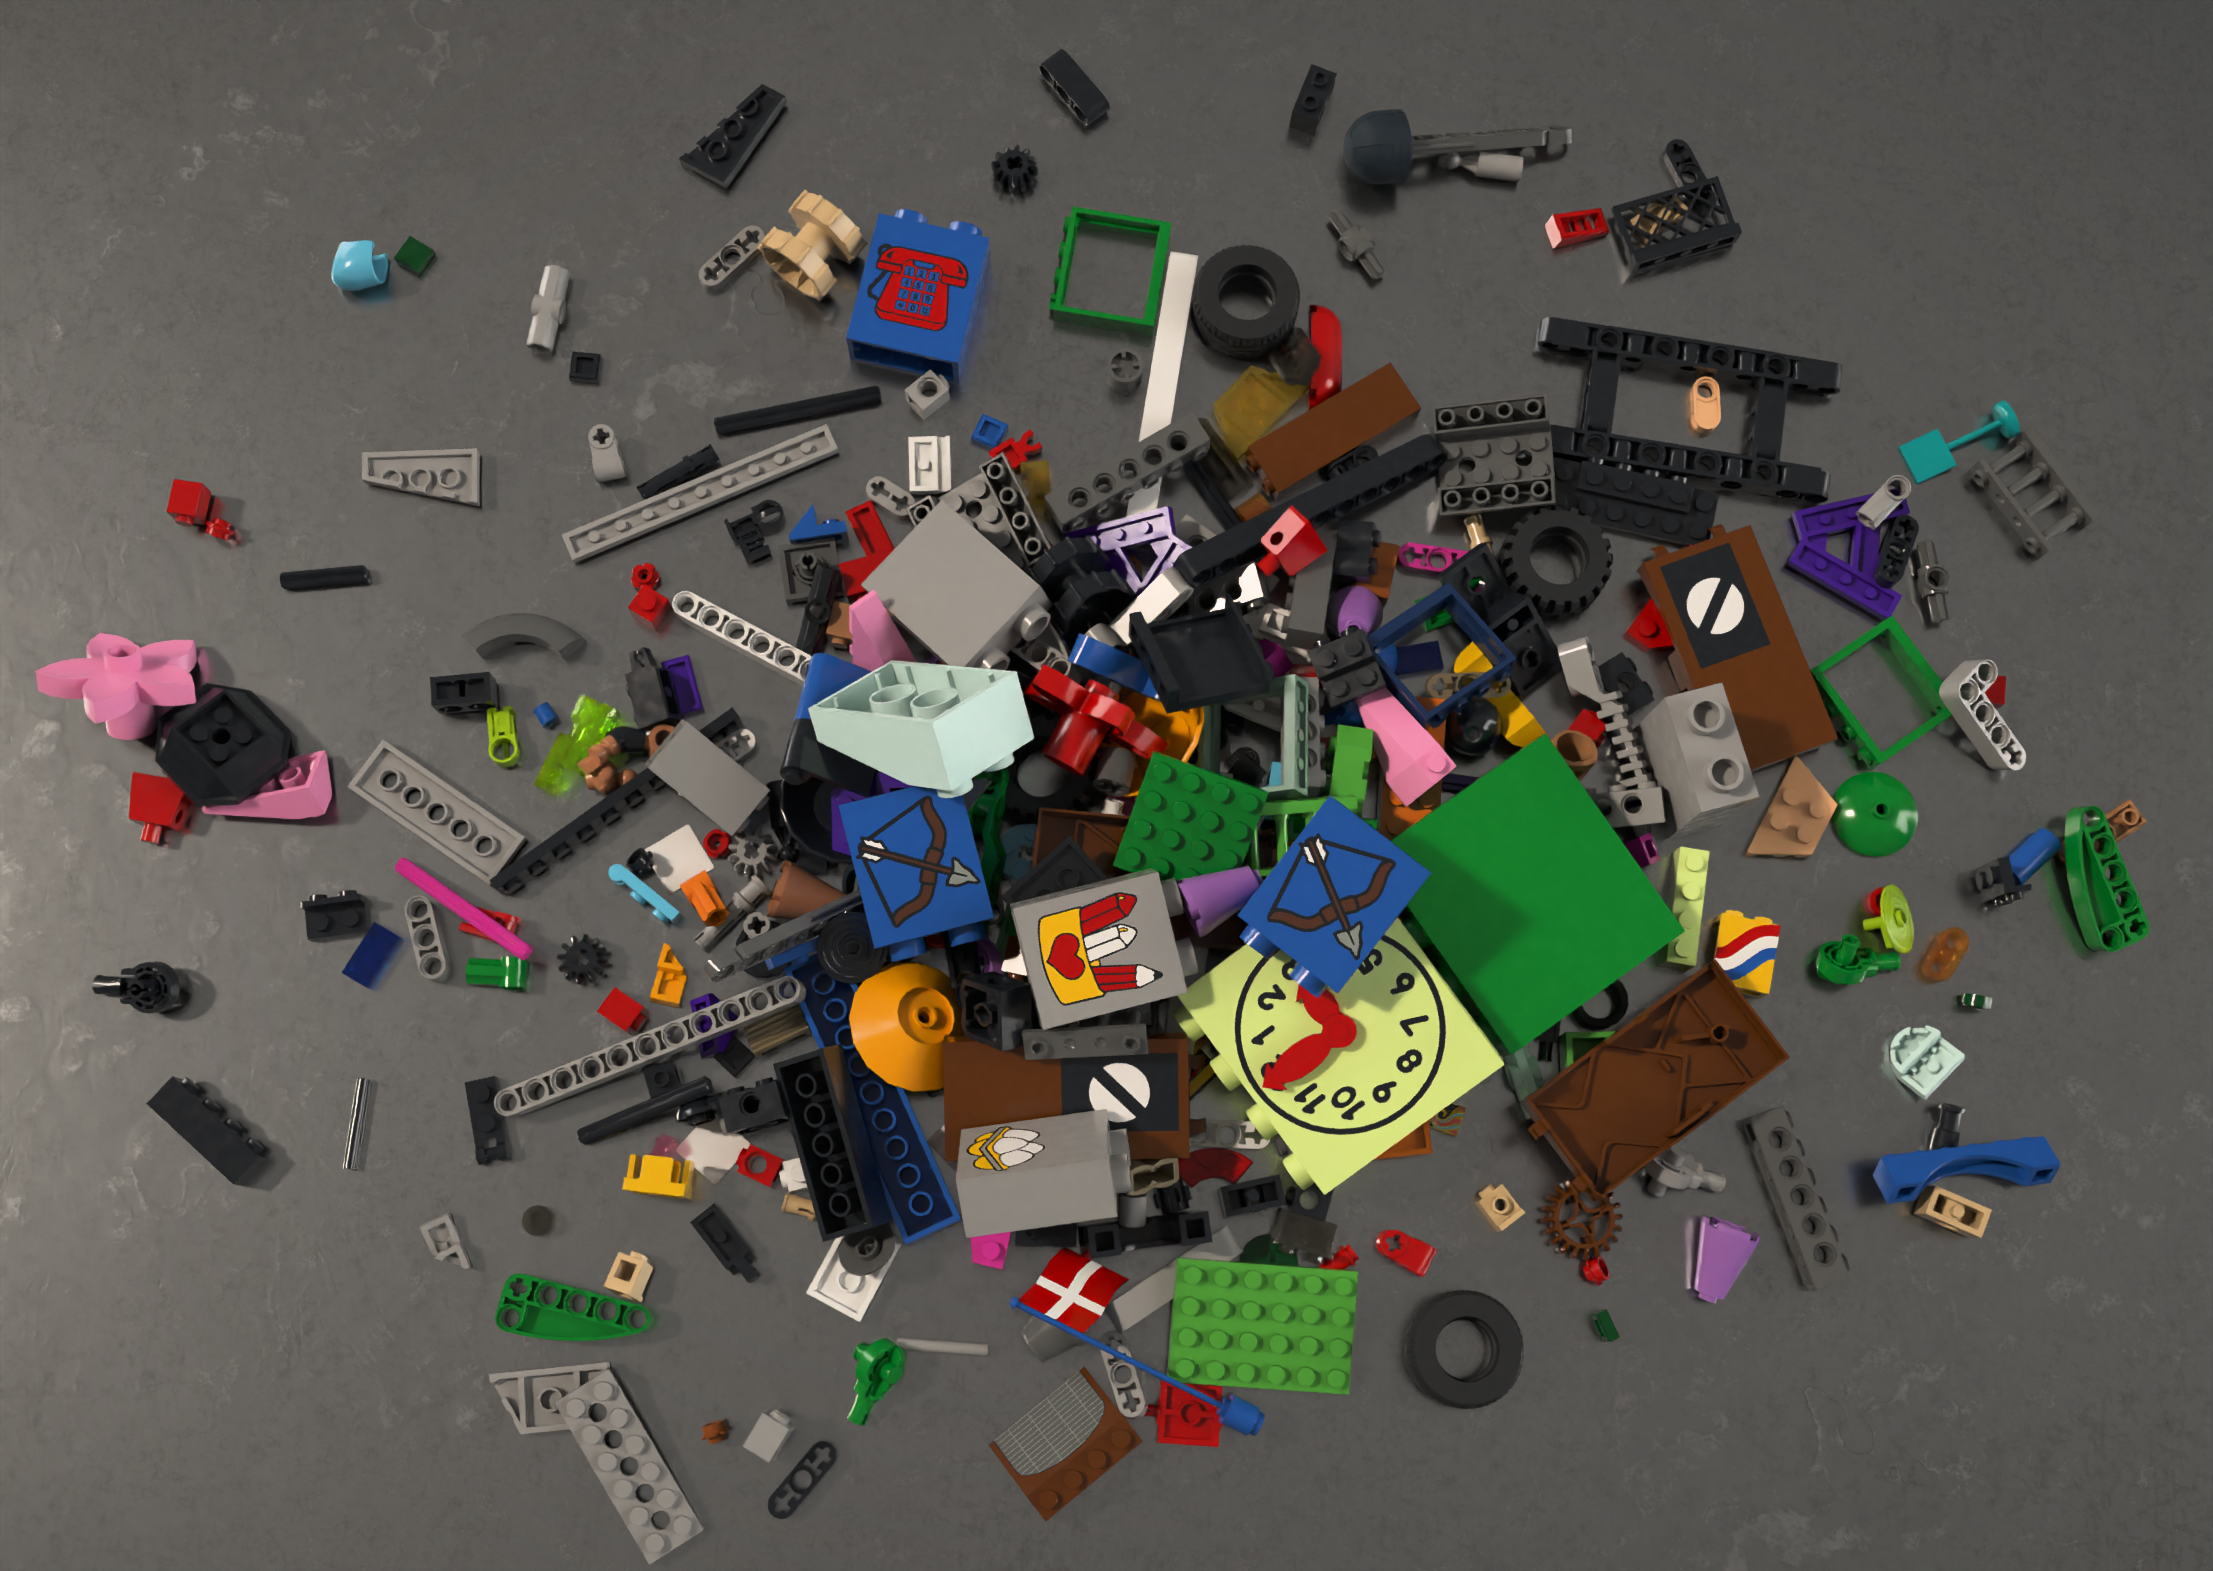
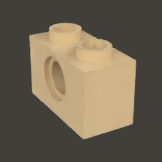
[1914,1186,1992,1238]

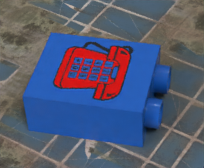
[846,209,990,383]

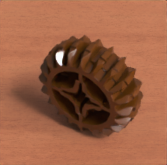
[1541,1180,1623,1260]

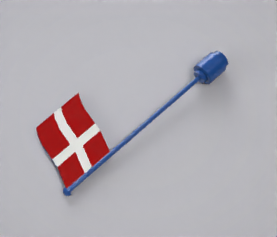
[1010,1247,1265,1436]

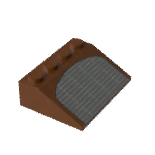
[989,1367,1143,1521]

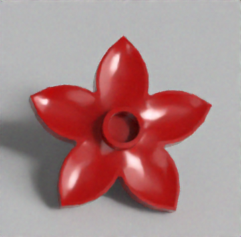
[1023,664,1168,777]

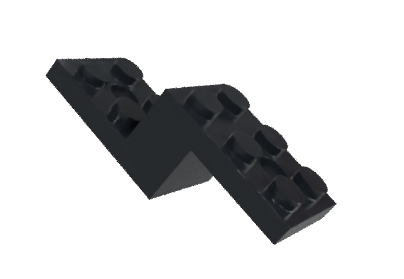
[1437,542,1563,699]

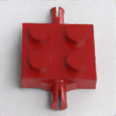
[1138,1380,1223,1447]

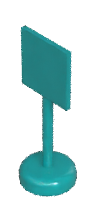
[1898,400,2021,484]

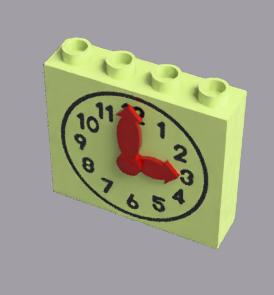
[1173,917,1505,1195]

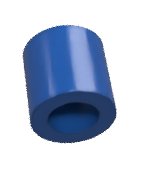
[533,702,559,728]

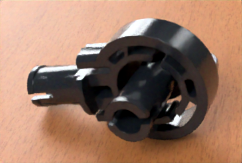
[92,961,181,1013]

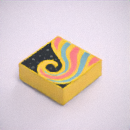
[1429,1103,1466,1137]

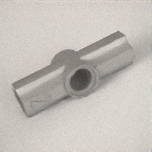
[526,265,570,354]

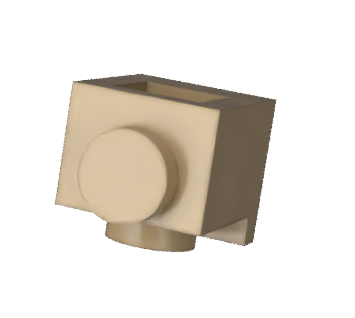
[1475,1183,1525,1232]
[604,1251,654,1303]

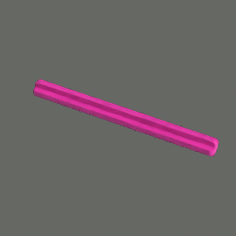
[395,858,533,960]

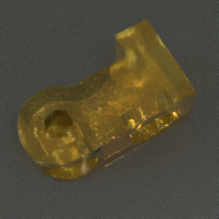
[1020,460,1051,518]

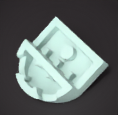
[1890,1026,1965,1100]

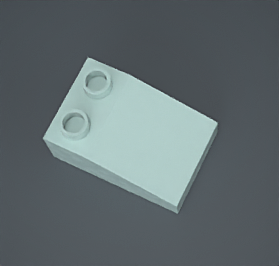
[808,660,1034,798]

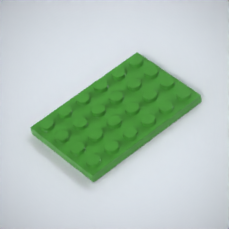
[1167,1257,1358,1395]

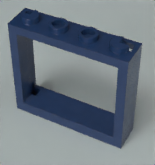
[1368,582,1517,730]

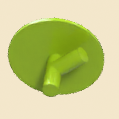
[1863,884,1914,954]

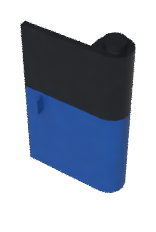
[780,653,875,797]

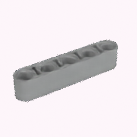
[1105,1226,1243,1333]

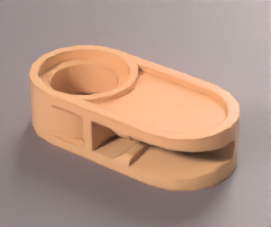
[1690,377,1721,434]

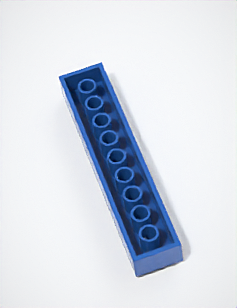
[784,953,962,1246]

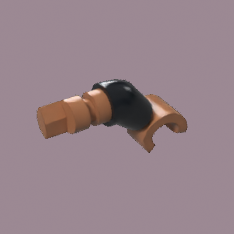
[577,724,674,775]

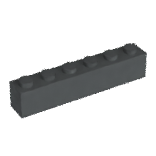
[1281,518,1339,650]

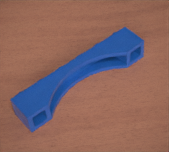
[1873,1136,2061,1204]

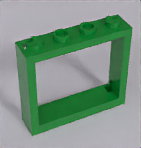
[1049,206,1172,337]
[1810,615,1952,770]

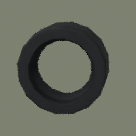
[1572,979,1629,1030]

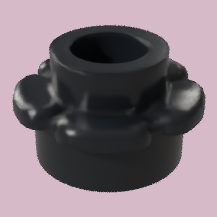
[626,848,654,876]

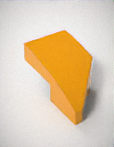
[650,943,687,1008]

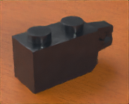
[625,647,683,731]

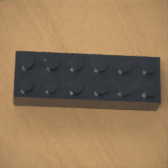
[773,1044,892,1242]

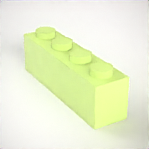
[1658,846,1710,971]

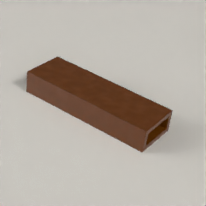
[1245,362,1421,501]

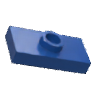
[765,937,818,970]

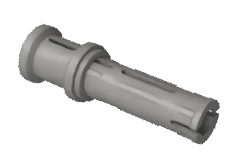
[693,874,773,952]

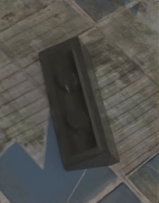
[1198,418,1254,502]

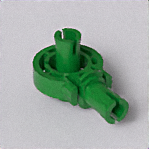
[1816,934,1901,985]
[847,1338,905,1426]

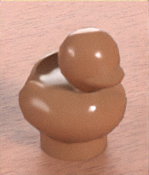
[586,760,637,795]

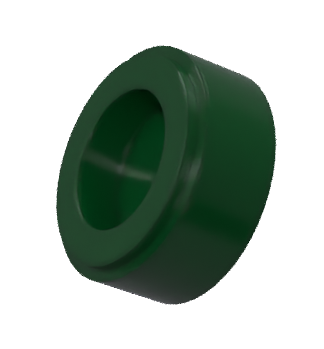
[1961,993,1993,1010]

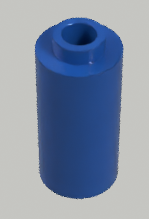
[2009,828,2062,886]

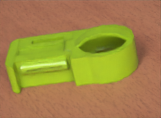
[487,706,520,767]

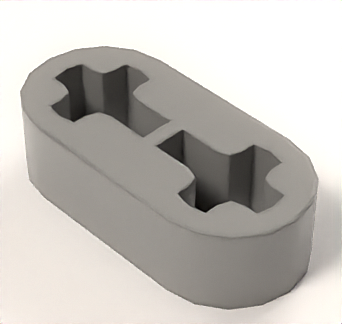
[866,477,915,520]

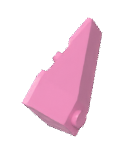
[849,590,916,671]
[1355,688,1457,807]
[201,750,332,819]

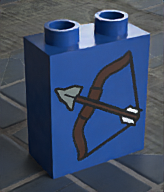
[838,786,994,962]
[1237,796,1432,998]

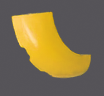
[1454,642,1549,747]

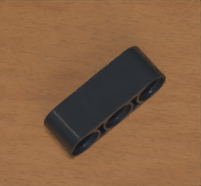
[1039,49,1110,126]

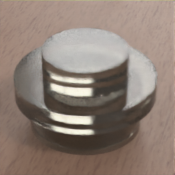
[522,1205,553,1236]

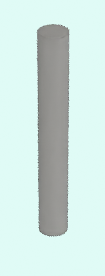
[897,1338,988,1356]

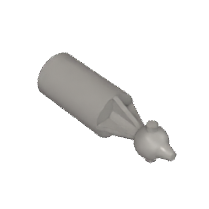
[1438,151,1523,182]

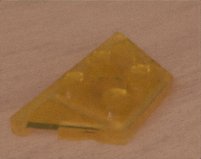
[1213,366,1310,462]

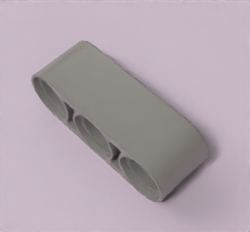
[405,896,452,983]

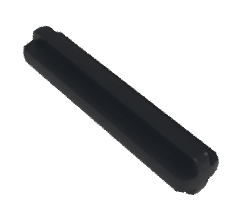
[280,565,368,589]

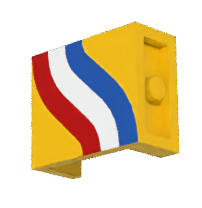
[1713,910,1781,998]

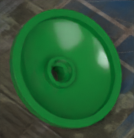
[1831,771,1918,857]

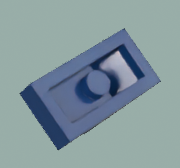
[789,504,849,544]

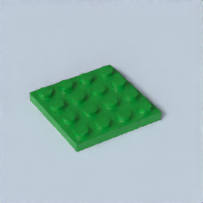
[1113,751,1269,881]

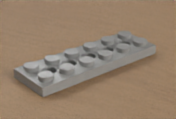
[347,740,527,887]
[555,1368,704,1565]

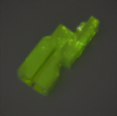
[534,694,621,795]

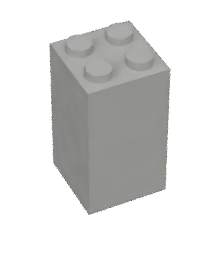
[645,719,770,836]

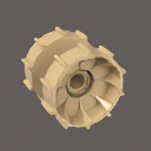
[757,190,868,301]

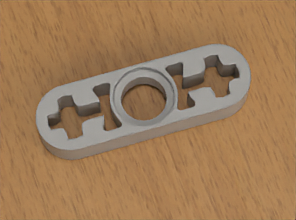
[699,225,765,291]
[1100,1331,1148,1420]

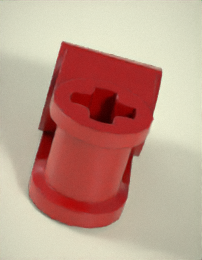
[1376,1229,1437,1277]

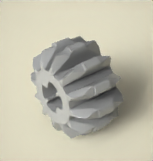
[728,828,778,878]

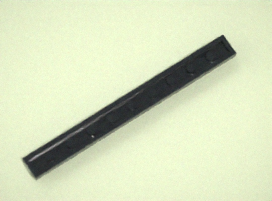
[489,707,742,894]

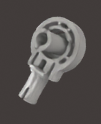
[1643,1145,1726,1197]

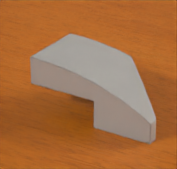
[419,1212,471,1269]

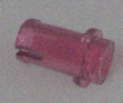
[649,1134,677,1157]

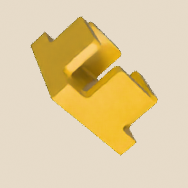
[622,1154,695,1200]

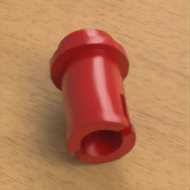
[1319,1244,1359,1269]

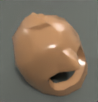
[1551,730,1598,783]

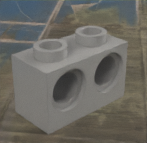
[743,1410,795,1463]

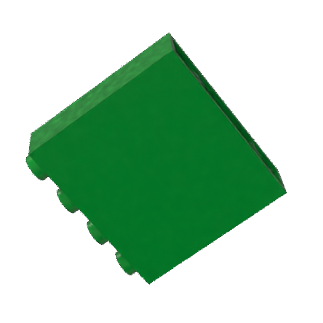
[1390,733,1685,1056]

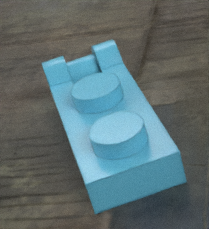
[608,864,683,925]

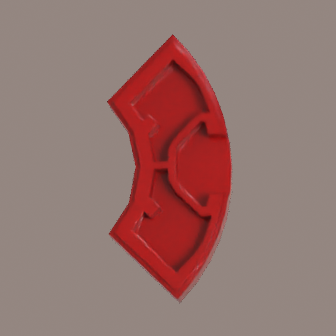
[1178,1148,1254,1188]

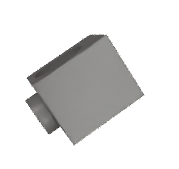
[905,369,950,420]

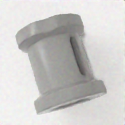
[743,912,773,939]

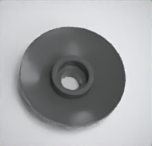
[839,1223,896,1276]

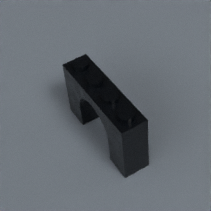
[1077,1210,1213,1259]

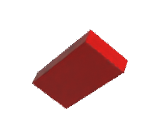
[845,500,895,556]

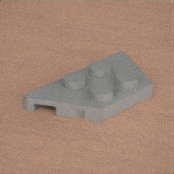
[489,1362,610,1434]

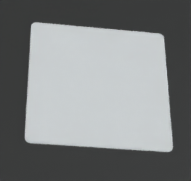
[645,825,714,894]
[676,1114,750,1185]

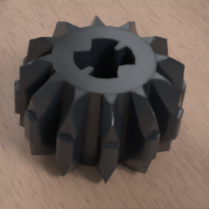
[991,144,1038,194]
[557,934,609,985]

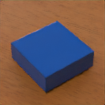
[971,414,1008,450]

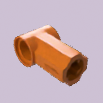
[679,870,729,927]

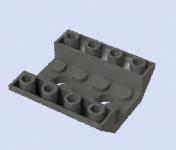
[1432,393,1556,517]
[906,452,1052,576]

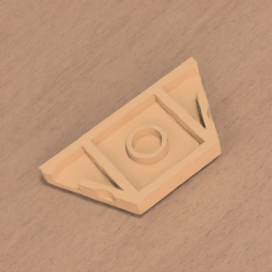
[1745,756,1837,857]

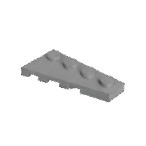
[362,448,480,507]

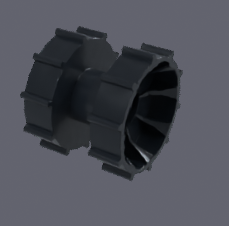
[1028,535,1136,648]

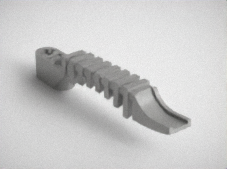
[1558,636,1659,853]

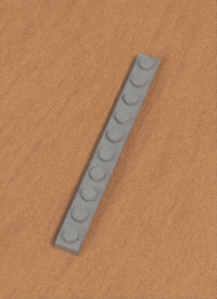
[562,424,839,563]

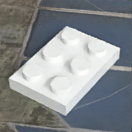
[806,1235,904,1322]

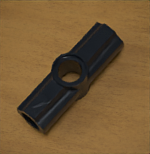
[796,565,841,655]

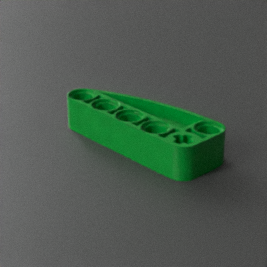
[2065,806,2150,952]
[495,1273,655,1341]

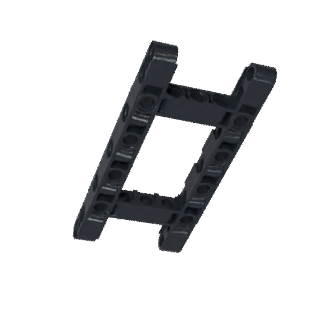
[1524,317,1843,503]

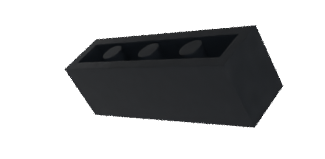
[146,1076,268,1186]

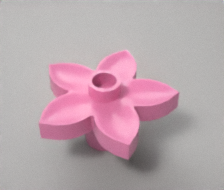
[35,633,197,740]

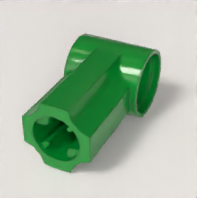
[465,957,528,990]

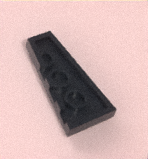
[679,84,787,188]

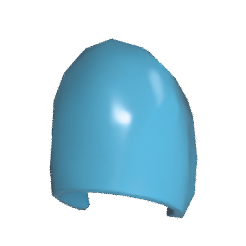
[331,240,388,291]

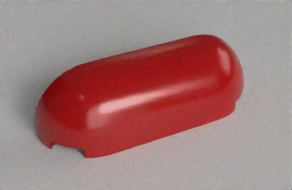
[1309,305,1342,410]

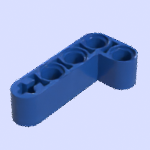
[1068,633,1161,702]

